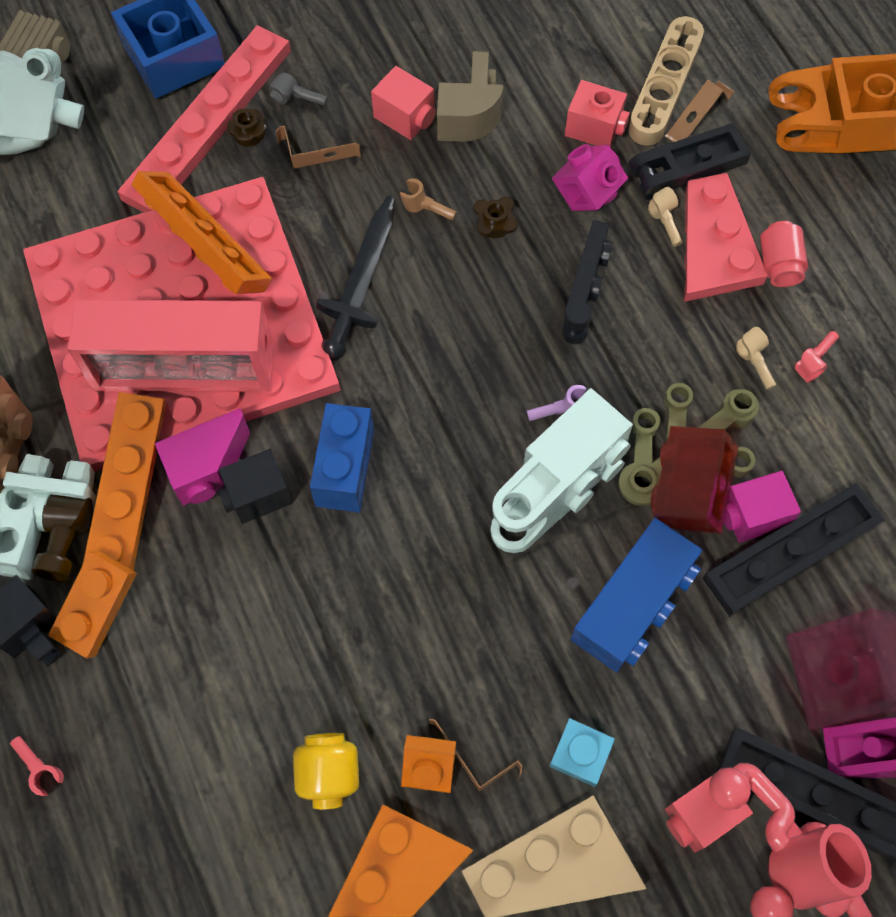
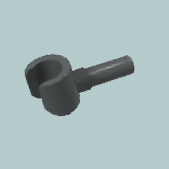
[270,73,327,106]

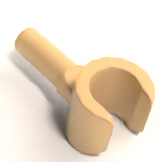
[648,187,683,247]
[736,327,776,390]

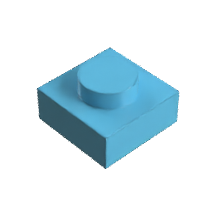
[549,718,615,787]

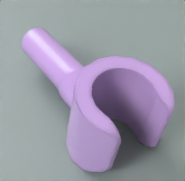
[527,385,586,421]

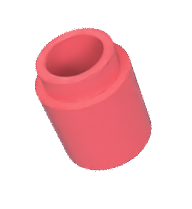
[760,221,808,287]

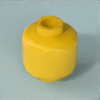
[293,733,359,810]

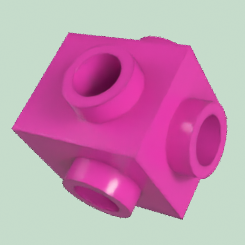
[552,144,628,211]

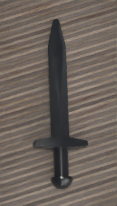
[316,196,394,360]

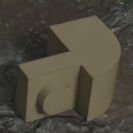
[437,51,503,142]

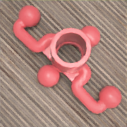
[709,763,873,917]

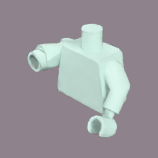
[0,48,84,155]

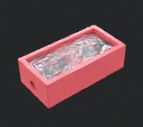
[68,300,274,392]

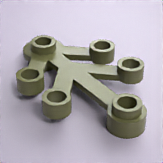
[618,383,759,506]

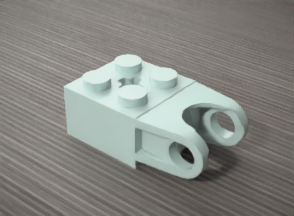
[490,388,633,553]

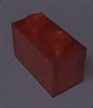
[651,426,739,534]

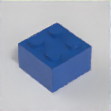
[111,0,225,99]

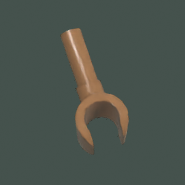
[400,179,457,221]

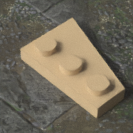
[461,796,647,917]

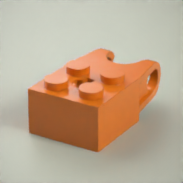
[768,54,896,154]

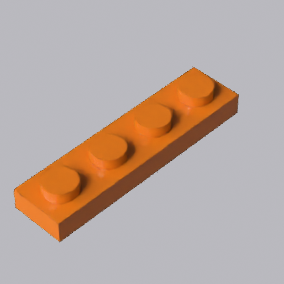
[131,171,272,295]
[83,392,167,571]

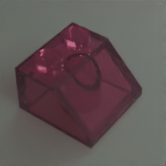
[786,608,896,730]

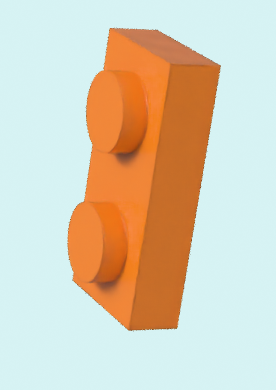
[48,551,137,659]

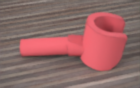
[794,331,839,383]
[10,736,64,796]

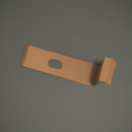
[665,80,734,142]
[275,126,361,169]
[429,719,522,792]

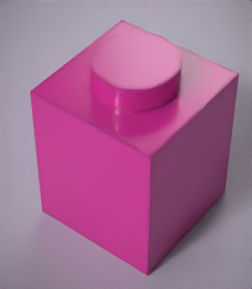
[720,471,801,543]

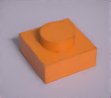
[401,735,456,793]

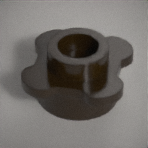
[473,197,518,238]

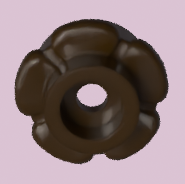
[227,108,267,146]

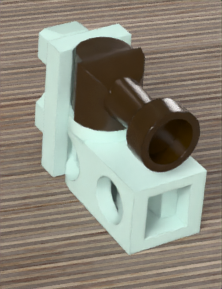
[0,454,97,582]

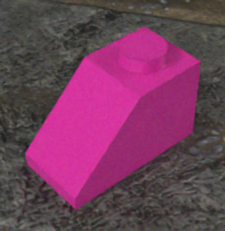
[155,408,250,506]
[823,717,896,779]

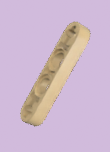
[628,16,704,146]

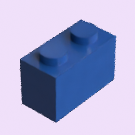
[310,403,374,513]

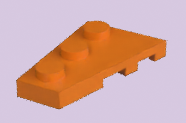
[328,805,474,917]

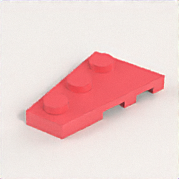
[684,173,768,302]

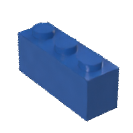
[570,518,702,673]

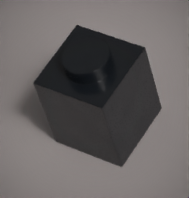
[217,448,293,524]

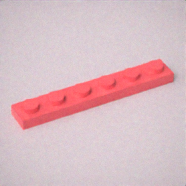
[117,25,291,213]

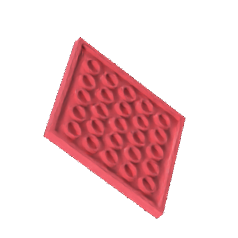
[23,177,341,472]

